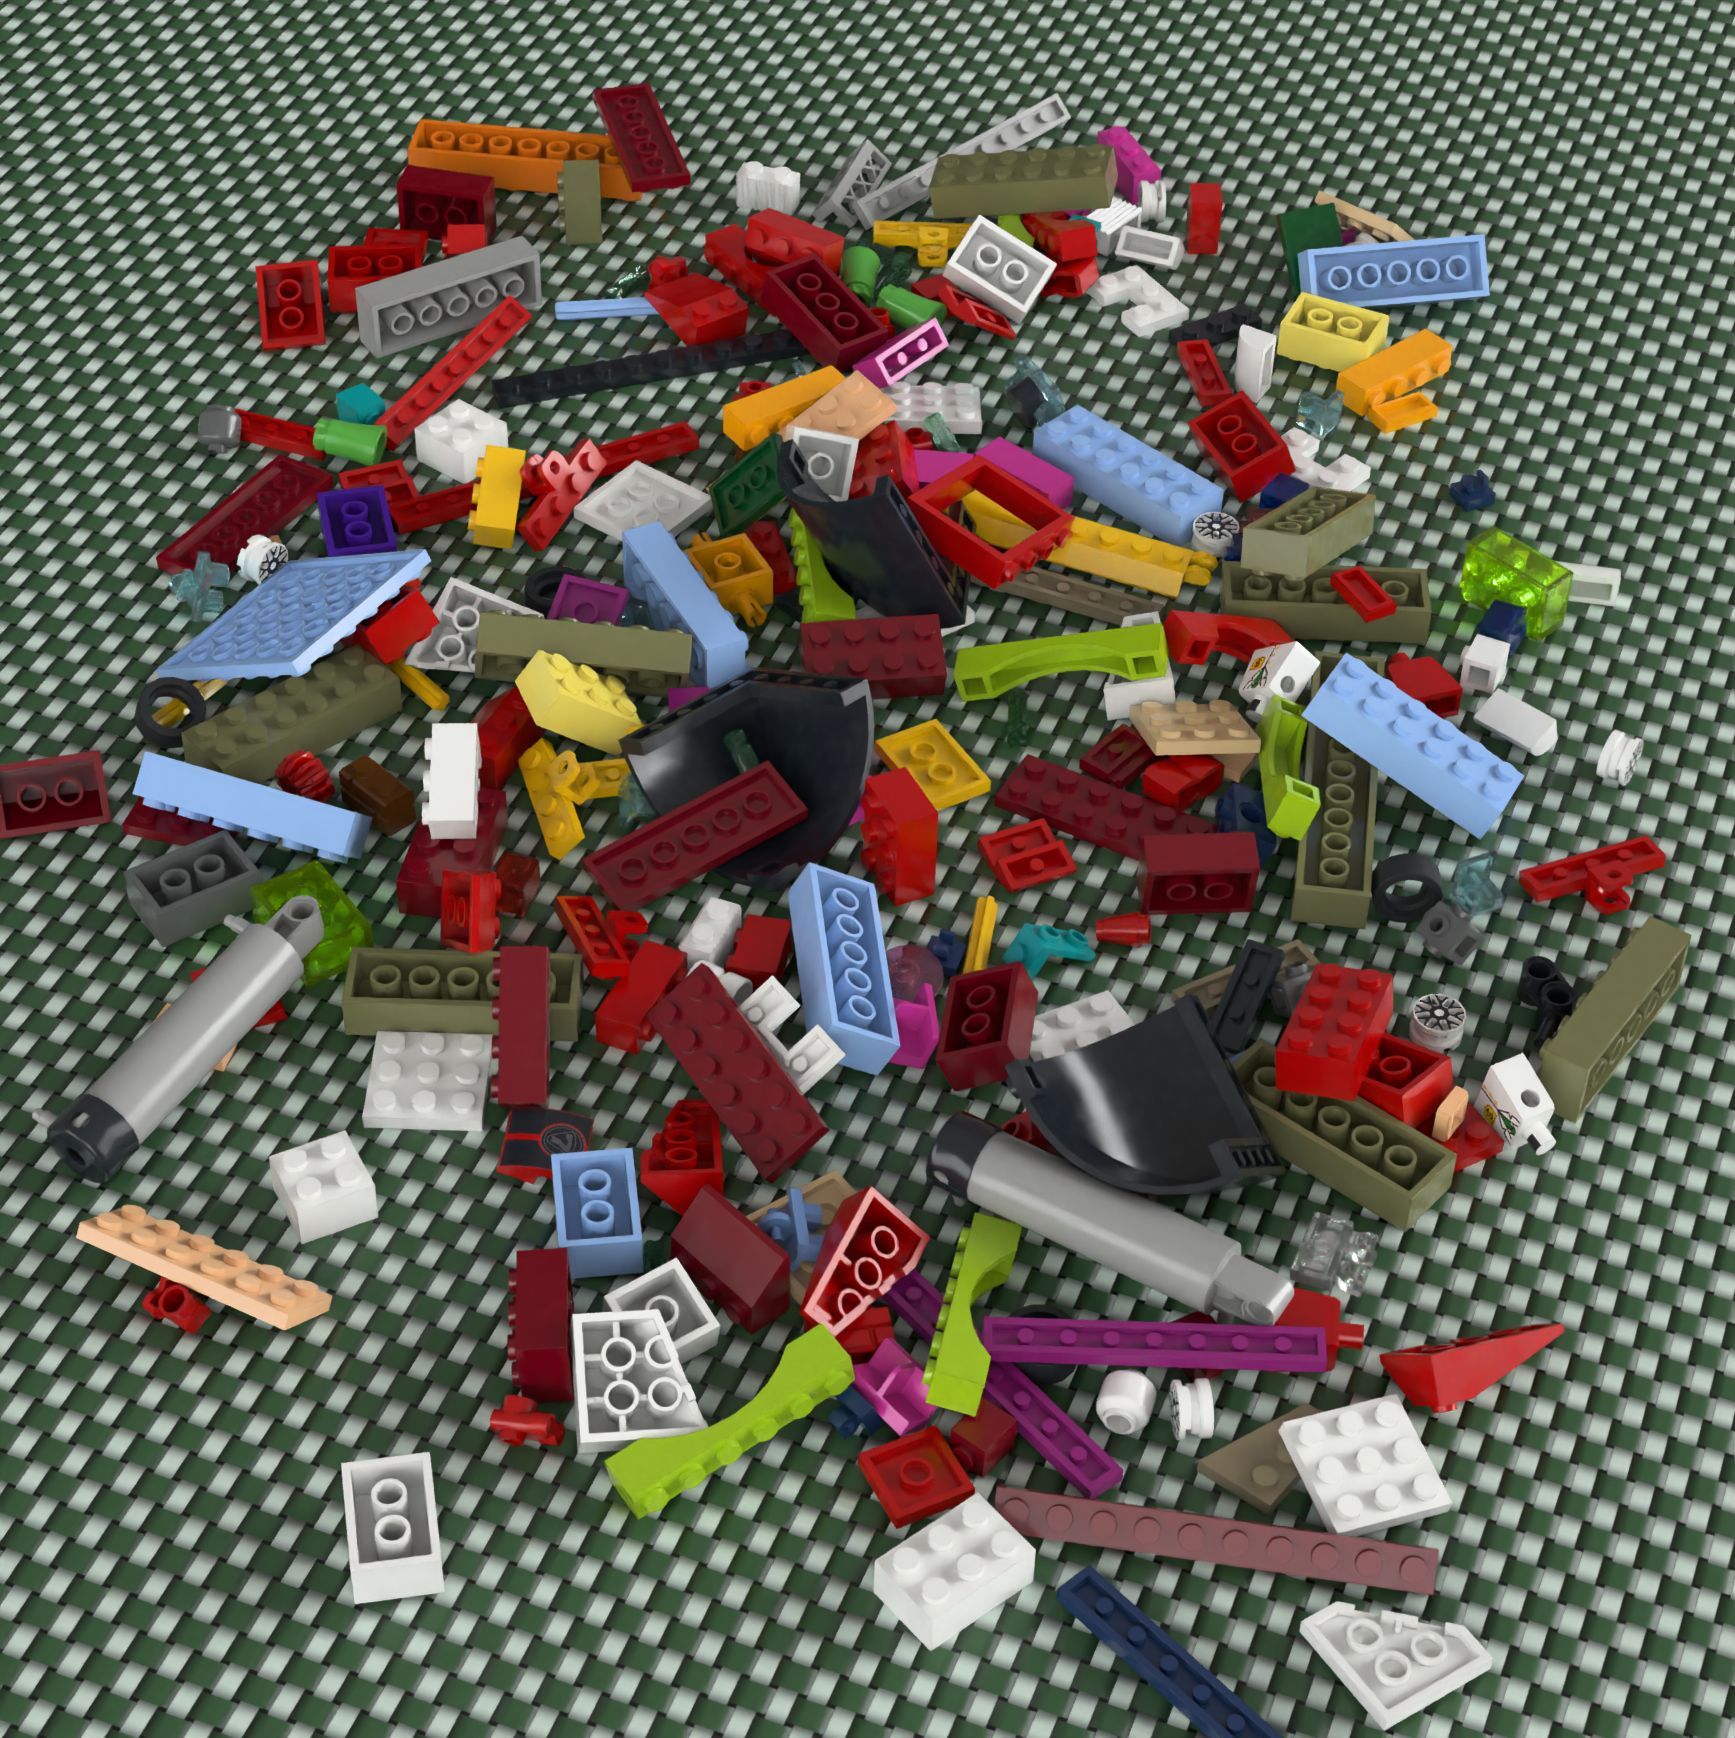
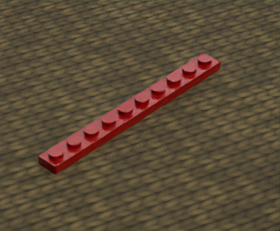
[388,421,700,535]

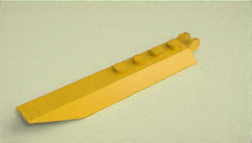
[942,490,1219,599]

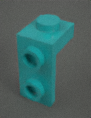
[1002,923,1096,981]

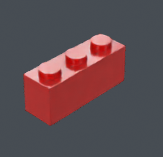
[595,940,690,1055]

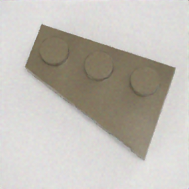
[1197,1403,1321,1516]

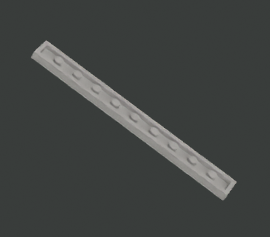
[851,93,1071,231]

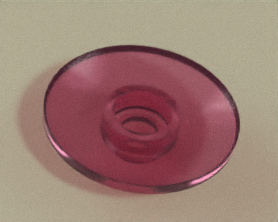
[885,945,944,1002]

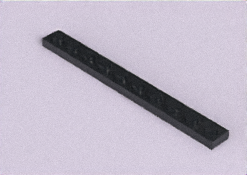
[491,329,802,409]

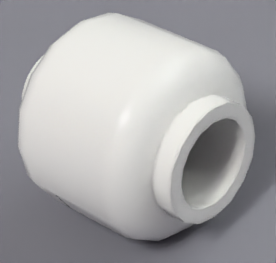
[1096,1369,1157,1434]

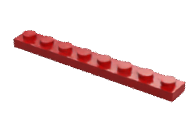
[373,295,532,452]

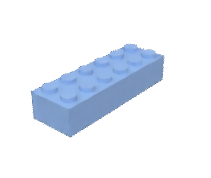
[1298,234,1490,309]
[1032,405,1224,547]
[622,521,749,690]
[1301,652,1524,840]
[133,751,373,864]
[788,862,900,1076]

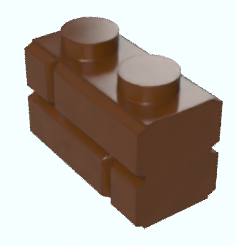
[339,755,416,836]

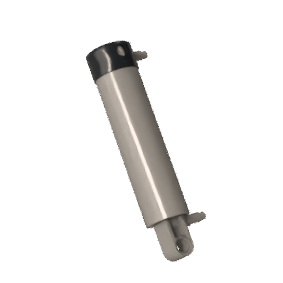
[32,895,325,1183]
[925,1111,1294,1326]

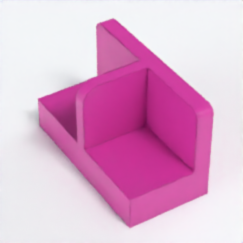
[889,983,940,1069]
[850,1338,939,1436]

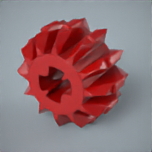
[275,750,335,804]

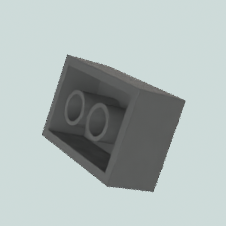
[124,829,265,948]

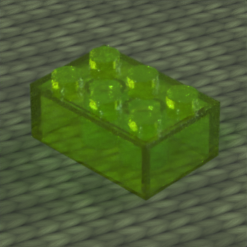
[1459,525,1574,643]
[250,860,374,987]

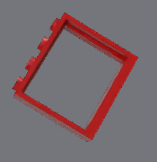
[906,454,1075,590]

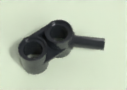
[1517,956,1576,1050]

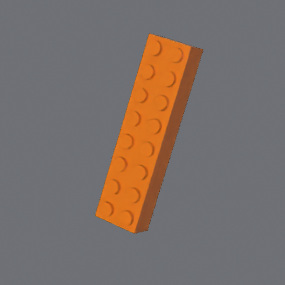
[407,119,643,201]

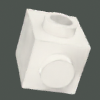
[1459,634,1510,694]

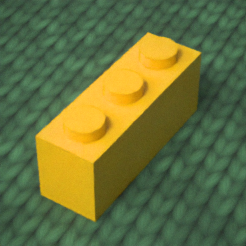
[468,445,526,550]

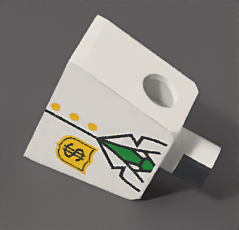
[1238,641,1320,723]
[1473,1053,1556,1155]

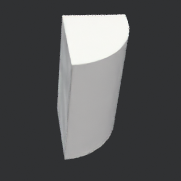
[1115,225,1185,270]
[1234,324,1277,403]
[1547,561,1621,607]
[1473,688,1558,756]

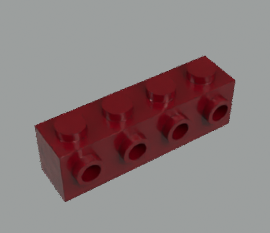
[491,946,551,1108]

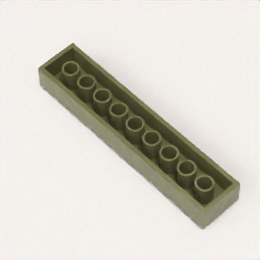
[1291,651,1385,929]

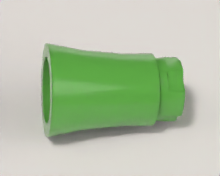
[840,246,880,309]
[875,284,947,329]
[313,418,387,467]

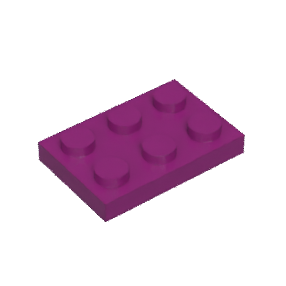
[547,574,630,627]

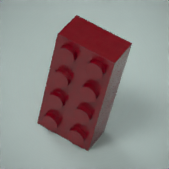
[760,253,889,374]
[798,614,947,700]
[396,788,508,919]

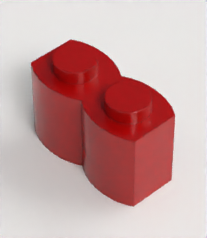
[1039,253,1099,298]
[1142,754,1225,812]

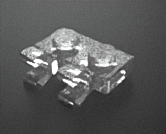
[1290,1212,1378,1297]

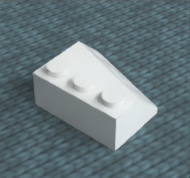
[404,577,545,673]
[570,1309,708,1453]

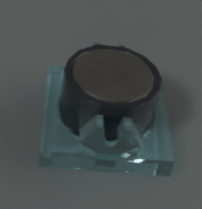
[1004,354,1066,430]

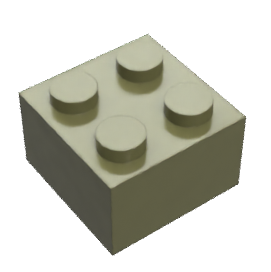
[557,160,602,245]

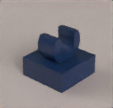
[1449,470,1496,512]
[920,929,968,978]
[828,1385,883,1440]

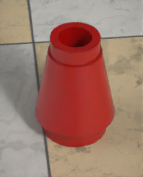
[1096,911,1151,948]

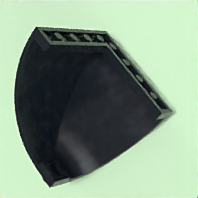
[777,439,976,629]
[618,667,874,892]
[1004,994,1287,1194]

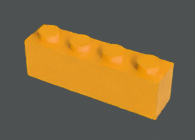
[1335,328,1453,417]
[723,365,846,452]

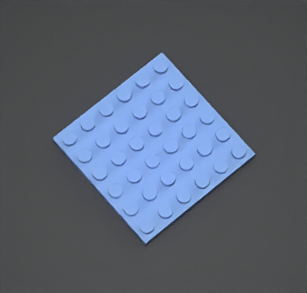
[156,549,431,682]

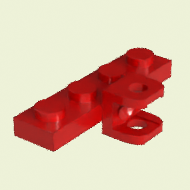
[516,438,607,552]
[1518,835,1666,915]
[554,896,648,980]

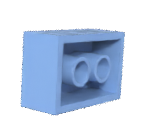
[551,1148,643,1279]

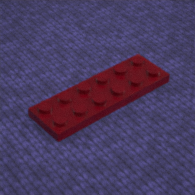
[593,83,691,193]
[156,454,334,590]
[994,754,1219,861]
[581,760,808,911]
[646,963,830,1184]

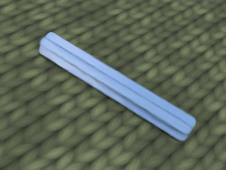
[555,297,660,321]

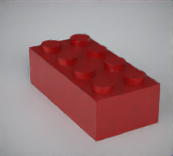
[1275,963,1393,1101]

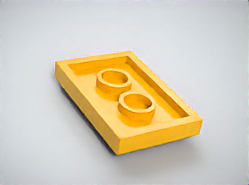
[875,719,991,811]

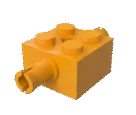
[683,532,773,627]

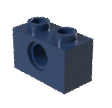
[1215,783,1277,869]

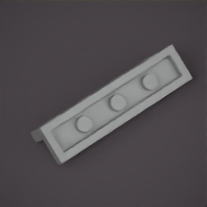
[812,139,892,228]

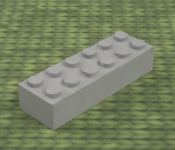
[355,236,542,359]

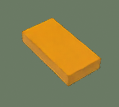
[1367,391,1438,434]

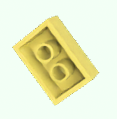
[1277,292,1390,372]
[515,650,642,757]

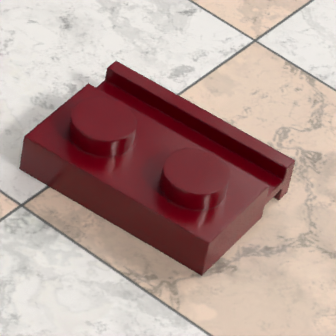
[1079,723,1163,789]

